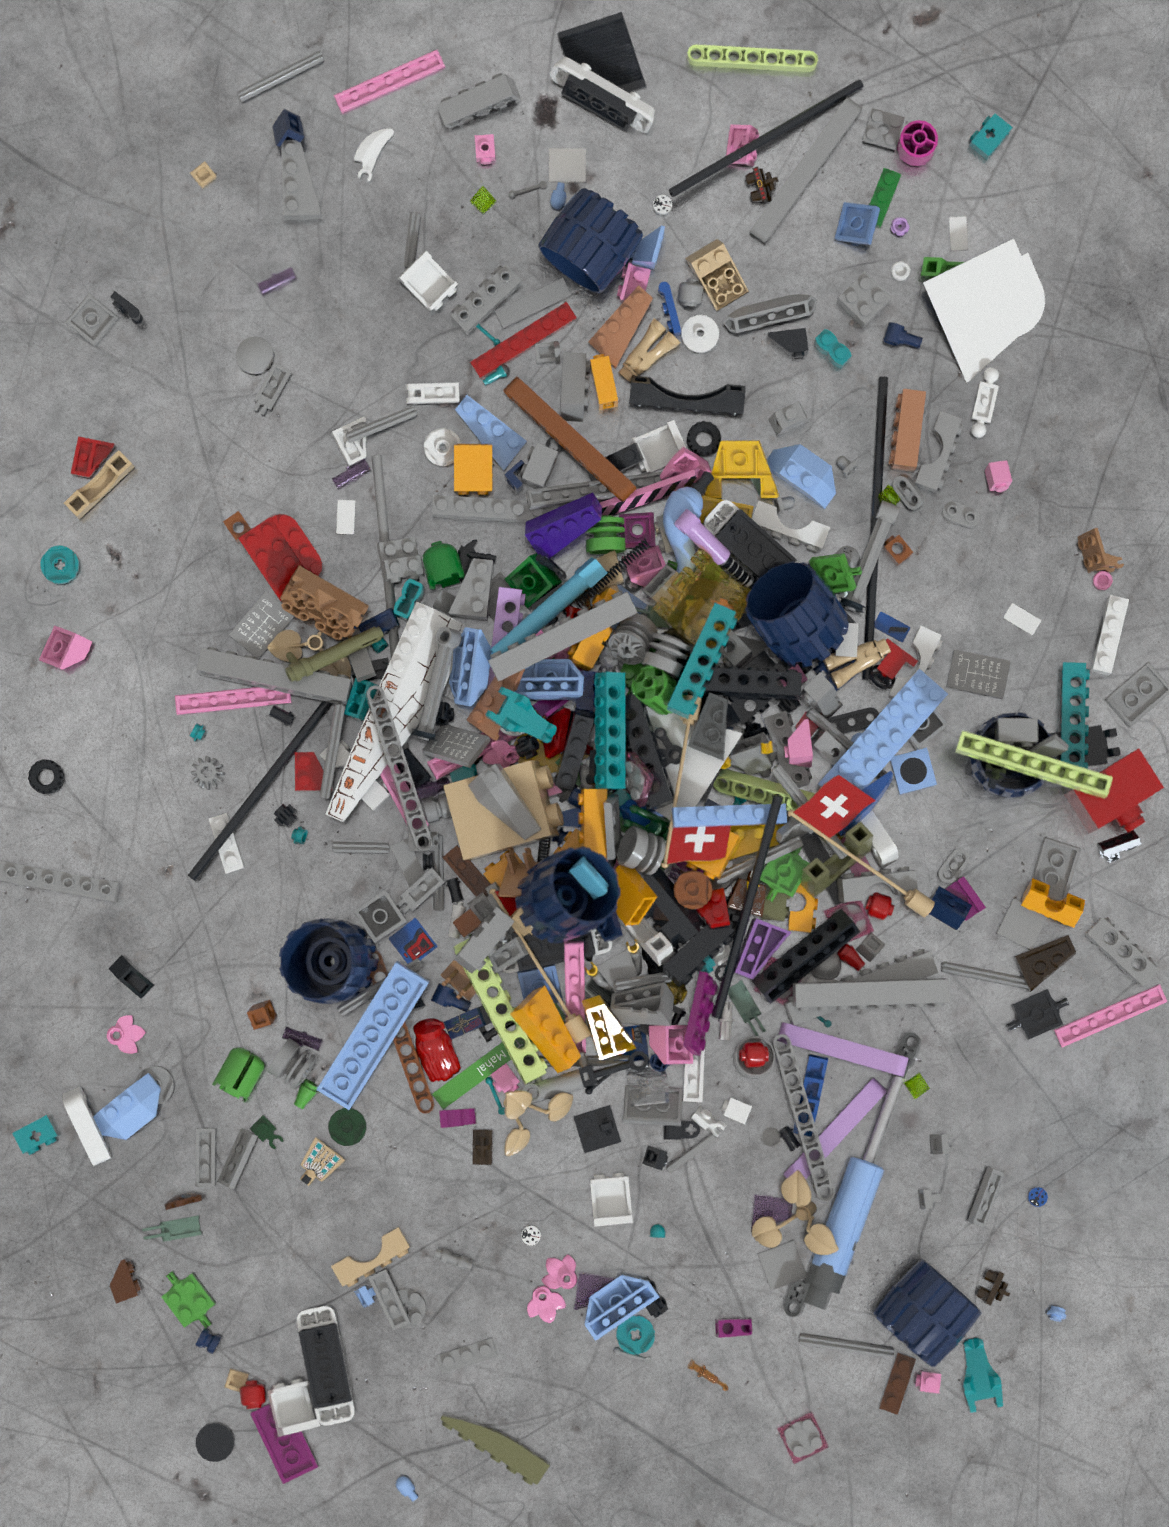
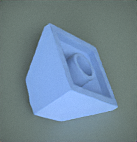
[630,225,665,270]

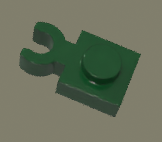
[249,1115,284,1149]

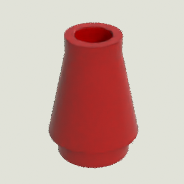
[837,943,865,971]

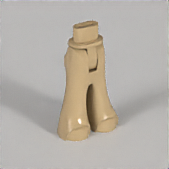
[619,318,681,382]
[823,638,891,689]

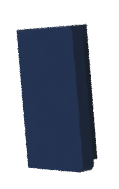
[272,109,304,147]
[504,460,524,494]
[929,886,972,930]

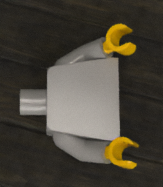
[721,732,777,777]
[584,939,642,992]

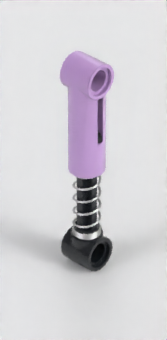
[674,509,759,596]

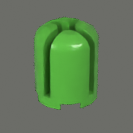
[631,665,684,715]
[212,1047,264,1102]

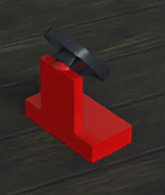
[870,638,918,689]

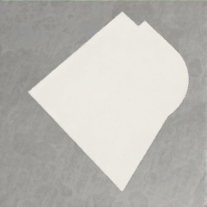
[923,239,1045,383]
[623,706,742,820]

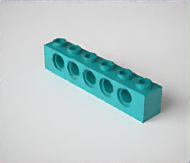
[667,603,738,719]
[1060,662,1090,769]
[594,672,626,790]

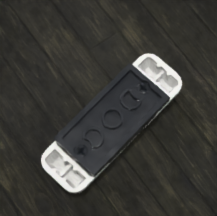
[550,57,655,133]
[703,500,799,578]
[496,928,613,973]
[297,1306,355,1425]

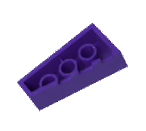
[525,492,602,559]

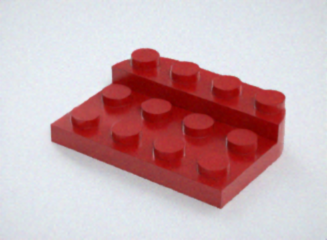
[238,514,322,601]

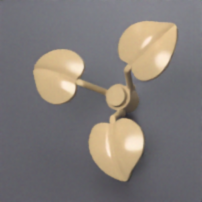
[267,630,351,679]
[504,1091,573,1156]
[752,1170,839,1255]

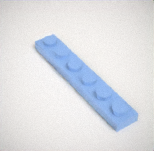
[672,804,787,828]

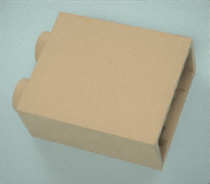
[443,760,564,860]

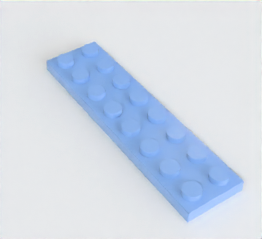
[818,669,948,790]
[317,961,430,1110]

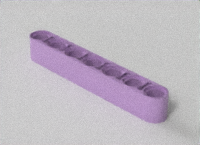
[777,1022,909,1077]
[783,1077,888,1179]

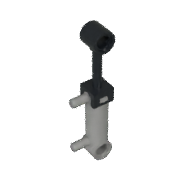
[522,1051,650,1104]

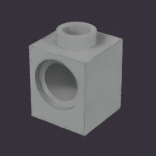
[408,831,439,852]

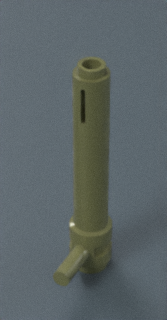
[285,626,384,683]

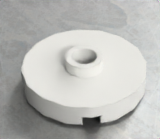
[681,315,719,353]
[423,428,461,466]

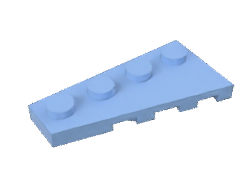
[455,395,527,472]

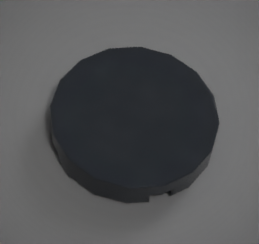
[196,1423,234,1462]

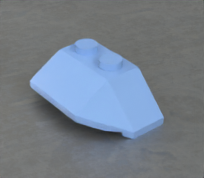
[767,444,836,509]
[449,627,492,706]
[514,659,584,700]
[93,1073,161,1140]
[585,1275,659,1341]

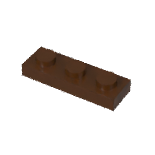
[442,845,491,897]
[879,1353,916,1415]

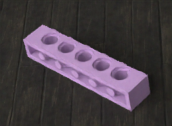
[487,587,525,688]

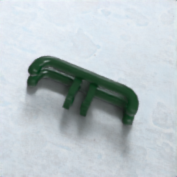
[622,805,670,843]

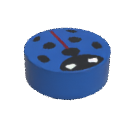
[1028,1187,1048,1207]

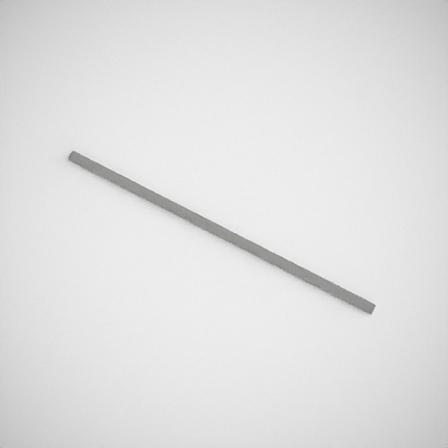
[372,455,409,750]

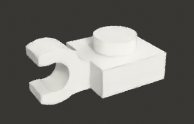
[691,1105,727,1137]

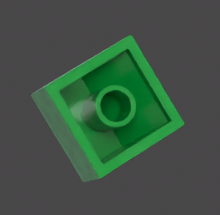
[504,553,562,609]

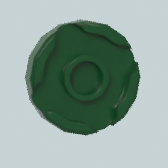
[328,1108,367,1146]

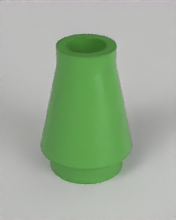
[294,1079,318,1109]

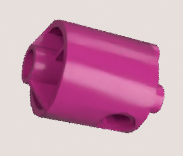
[897,120,938,166]

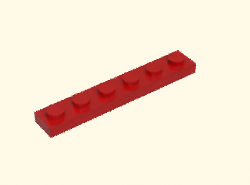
[470,302,577,379]

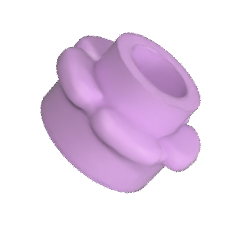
[890,217,909,236]

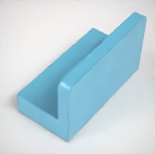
[569,856,609,899]

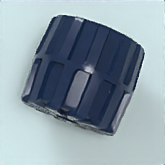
[538,188,643,293]
[745,561,849,667]
[968,712,1056,798]
[515,846,621,943]
[279,918,378,1004]
[874,1259,982,1367]

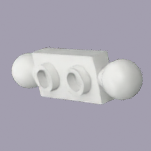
[971,367,999,438]

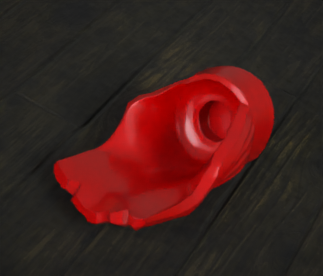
[413,1018,461,1082]

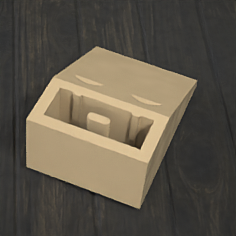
[685,239,749,311]

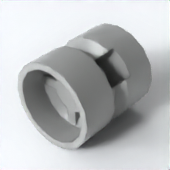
[423,793,452,823]

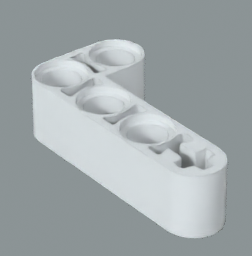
[861,810,898,869]
[62,1087,112,1166]

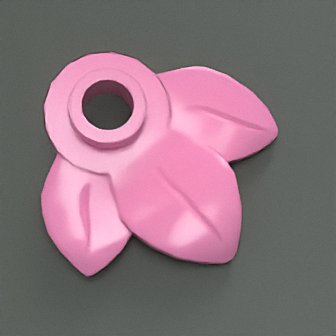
[482,740,519,768]
[107,1015,146,1054]
[542,1254,577,1289]
[527,1286,566,1323]

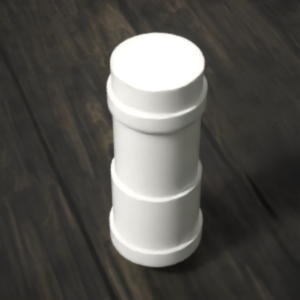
[448,901,466,938]

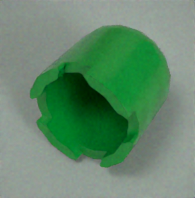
[422,541,465,589]

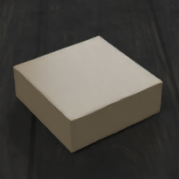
[190,161,217,189]
[224,1368,249,1392]

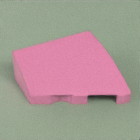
[660,447,712,480]

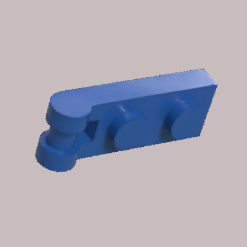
[658,282,681,336]

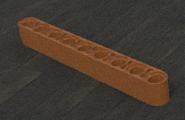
[503,376,637,502]
[370,951,435,1113]

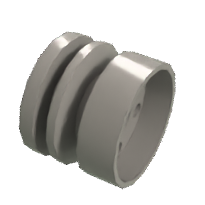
[608,613,658,665]
[642,633,691,679]
[617,826,666,875]
[733,1036,776,1079]
[267,1038,317,1090]

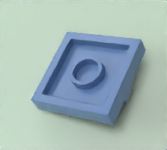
[835,202,880,245]
[517,964,563,1003]

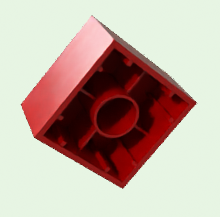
[1064,748,1164,833]

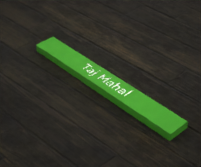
[432,1003,566,1110]

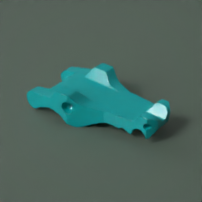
[485,687,557,743]
[962,1338,1003,1413]

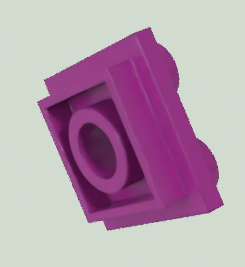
[619,512,656,548]

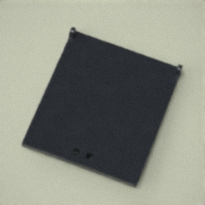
[557,12,647,108]

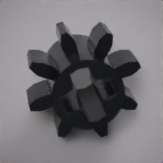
[778,697,801,713]
[435,702,454,726]
[743,723,767,739]
[516,735,540,760]
[274,804,297,827]

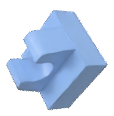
[354,1285,376,1308]

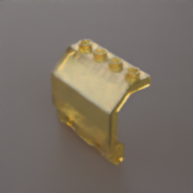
[652,548,751,648]

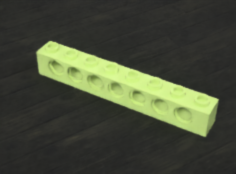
[955,731,1113,799]
[453,939,548,1085]

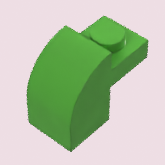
[921,257,965,280]

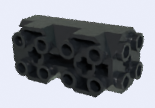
[643,867,707,949]

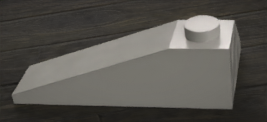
[468,764,542,840]

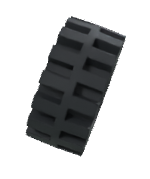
[687,421,721,456]
[28,759,64,794]

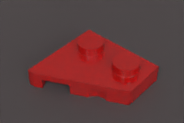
[70,436,115,478]
[543,708,571,759]
[295,752,332,791]
[697,888,730,928]

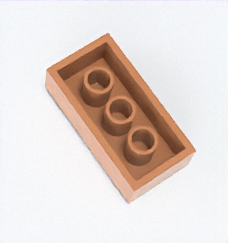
[888,389,926,473]

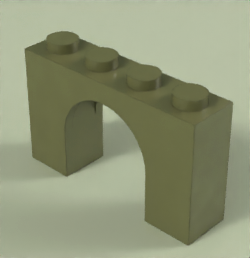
[801,821,873,898]

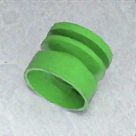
[585,515,626,555]

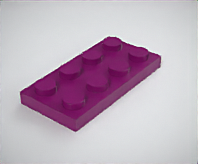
[683,971,718,1056]
[250,1404,319,1484]

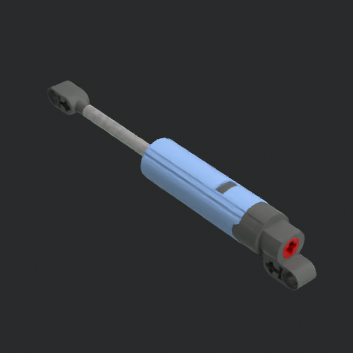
[784,1032,921,1317]

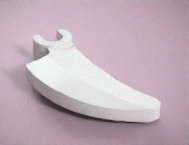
[354,128,394,182]

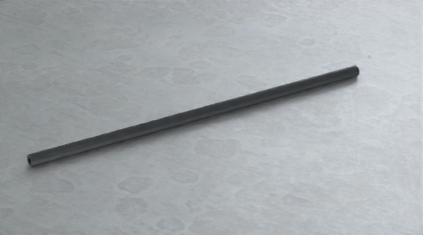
[862,376,888,680]

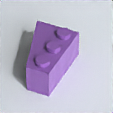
[734,918,792,979]

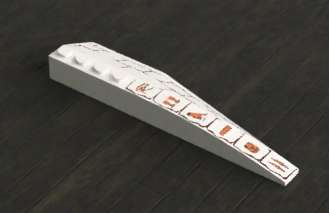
[326,602,471,822]

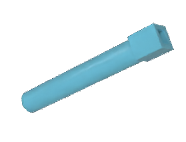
[490,557,607,655]

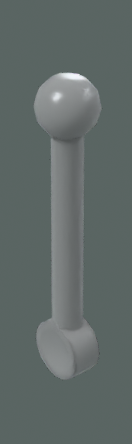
[509,181,547,198]
[613,1347,652,1365]

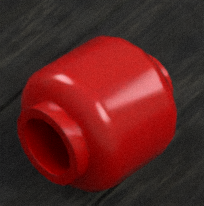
[865,892,895,920]
[739,1042,769,1068]
[240,1380,266,1409]

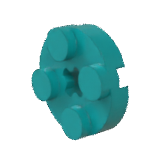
[40,545,79,584]
[616,1315,655,1354]

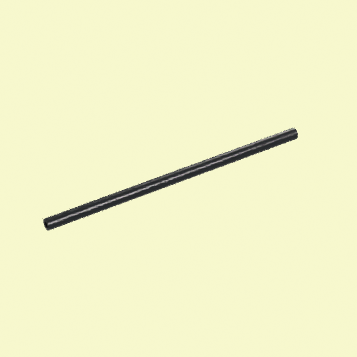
[668,79,864,197]
[187,701,333,881]
[712,795,783,1019]

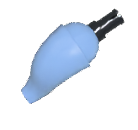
[663,471,714,582]

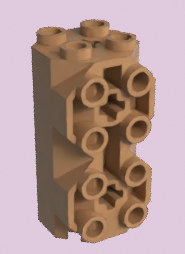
[280,565,369,640]

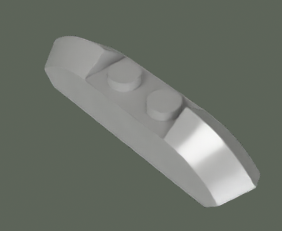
[723,294,817,333]

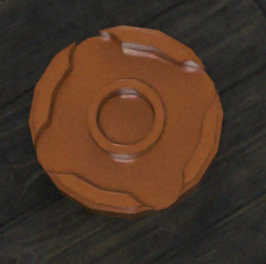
[673,870,712,909]

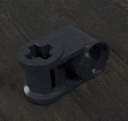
[663,1121,700,1140]

